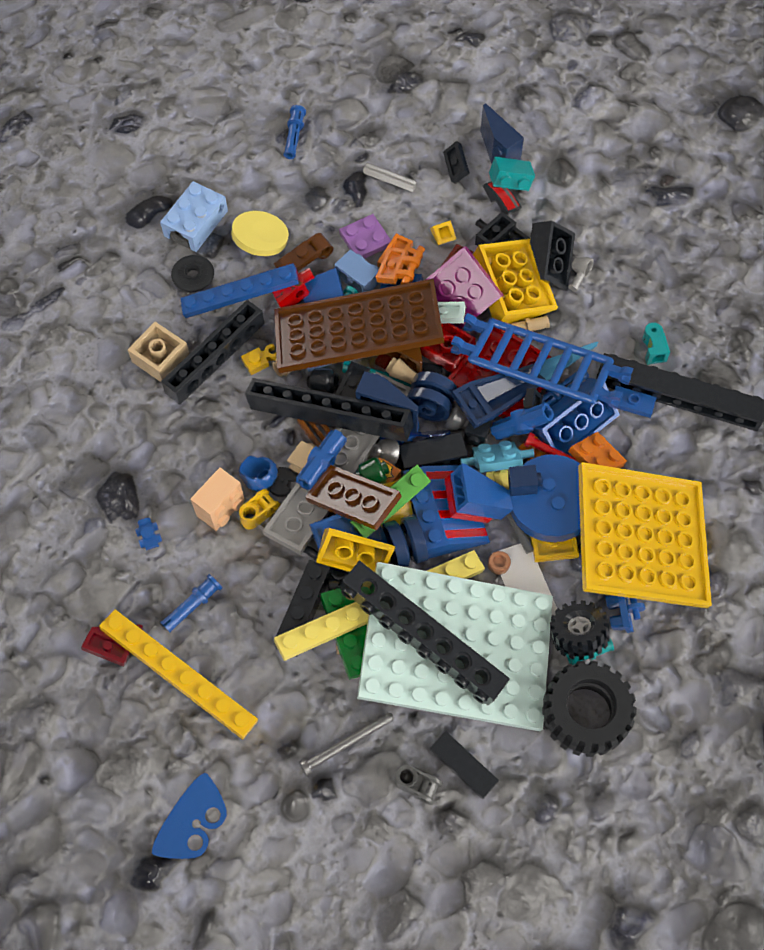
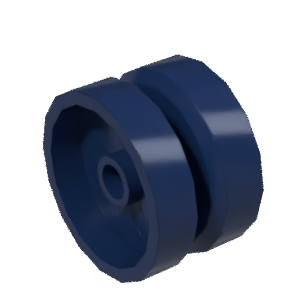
[407,371,457,422]
[382,514,428,567]

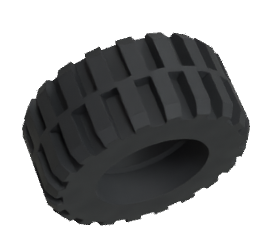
[542,661,637,757]

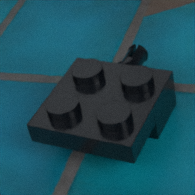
[475,212,530,246]

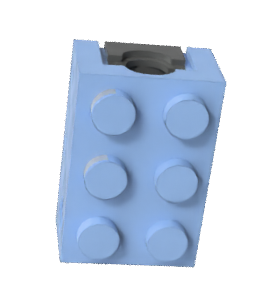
[160,181,228,252]

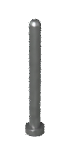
[299,713,394,776]

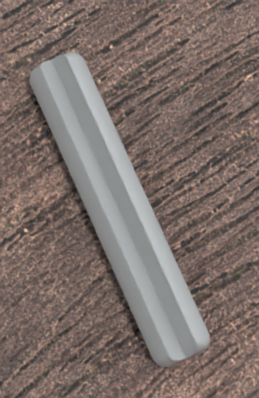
[363,163,417,192]

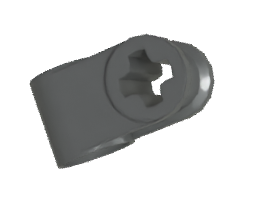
[395,765,443,805]

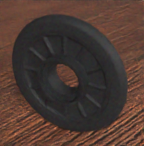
[171,255,214,292]

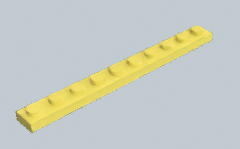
[274,550,485,661]

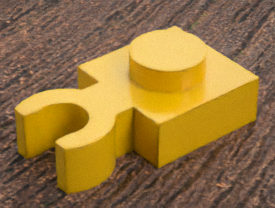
[241,344,277,376]

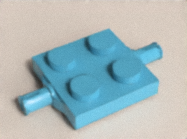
[461,441,534,473]

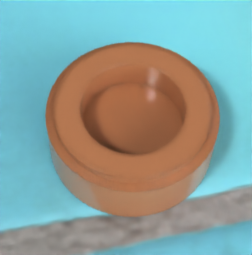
[488,551,511,575]

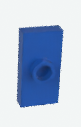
[614,386,657,418]

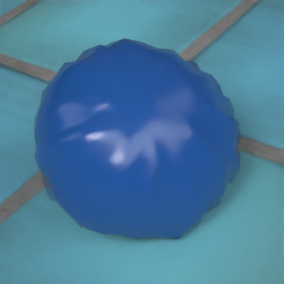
[239,455,278,491]

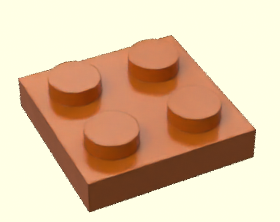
[568,432,627,468]

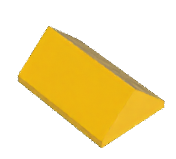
[316,528,395,572]

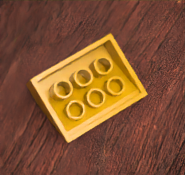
[472,239,558,324]

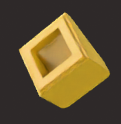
[430,220,456,245]

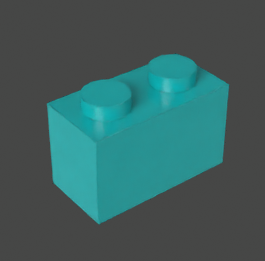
[489,157,535,191]

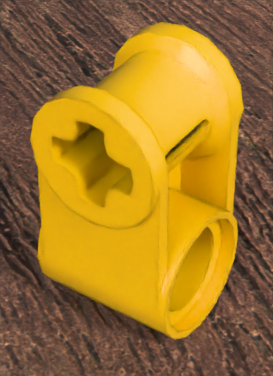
[239,489,281,530]

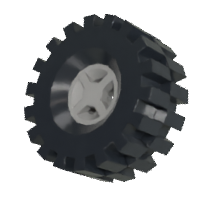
[550,600,610,660]

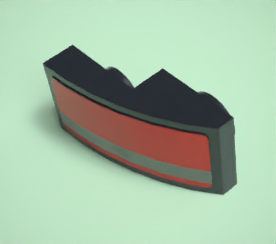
[483,181,522,215]

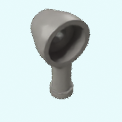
[568,257,594,292]

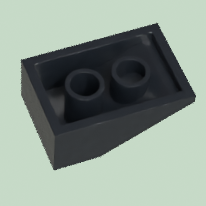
[530,220,575,291]

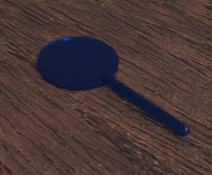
[379,430,451,439]

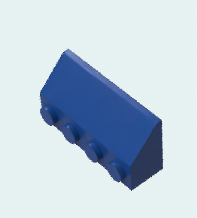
[531,378,620,455]

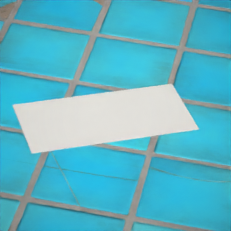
[493,543,557,617]

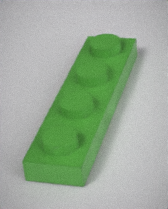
[349,465,431,538]

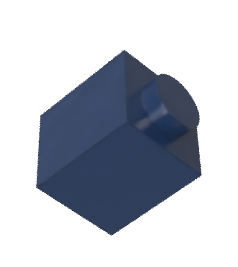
[509,465,542,496]

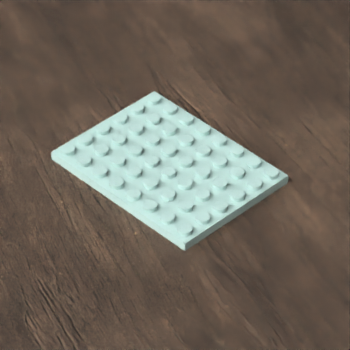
[357,562,553,731]

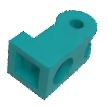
[642,322,670,365]

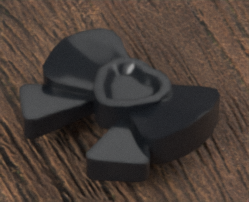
[269,467,298,497]

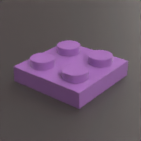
[339,214,391,259]

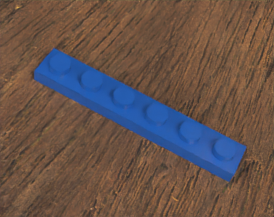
[180,263,299,318]

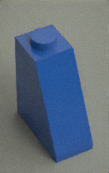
[450,463,513,520]

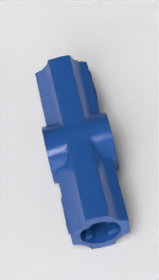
[490,403,554,440]
[296,429,347,490]

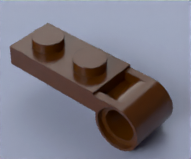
[274,233,334,272]

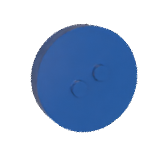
[509,455,581,542]

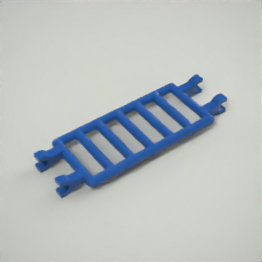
[451,313,634,410]

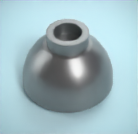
[442,402,469,431]
[371,438,400,465]

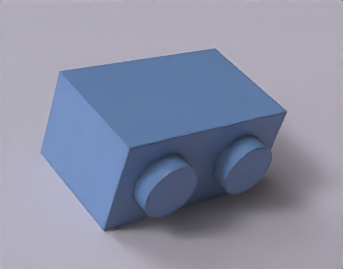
[334,249,379,293]

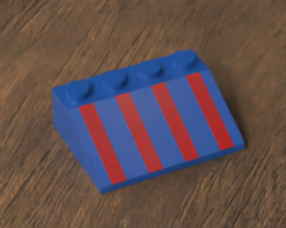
[403,465,490,559]

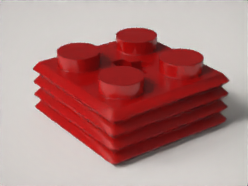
[420,323,476,373]

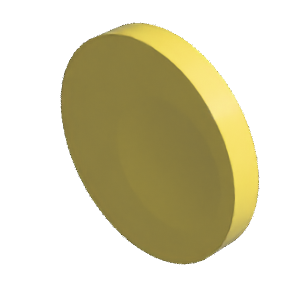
[231,211,289,256]

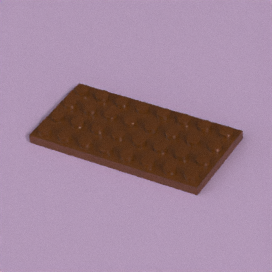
[274,279,444,374]

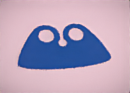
[152,773,227,859]

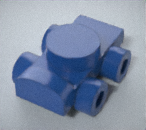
[135,518,162,551]

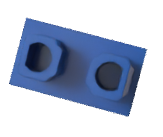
[605,595,645,633]

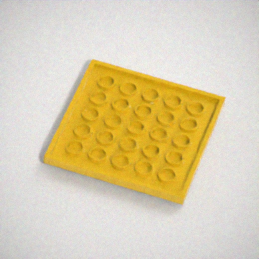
[578,462,712,608]

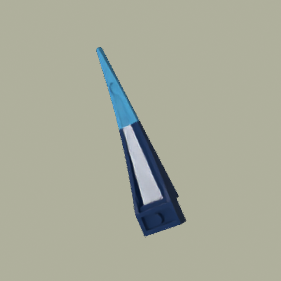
[451,342,598,429]

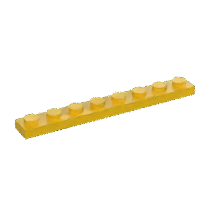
[99,609,258,740]

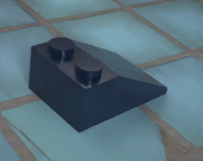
[480,103,524,164]
[356,372,419,434]

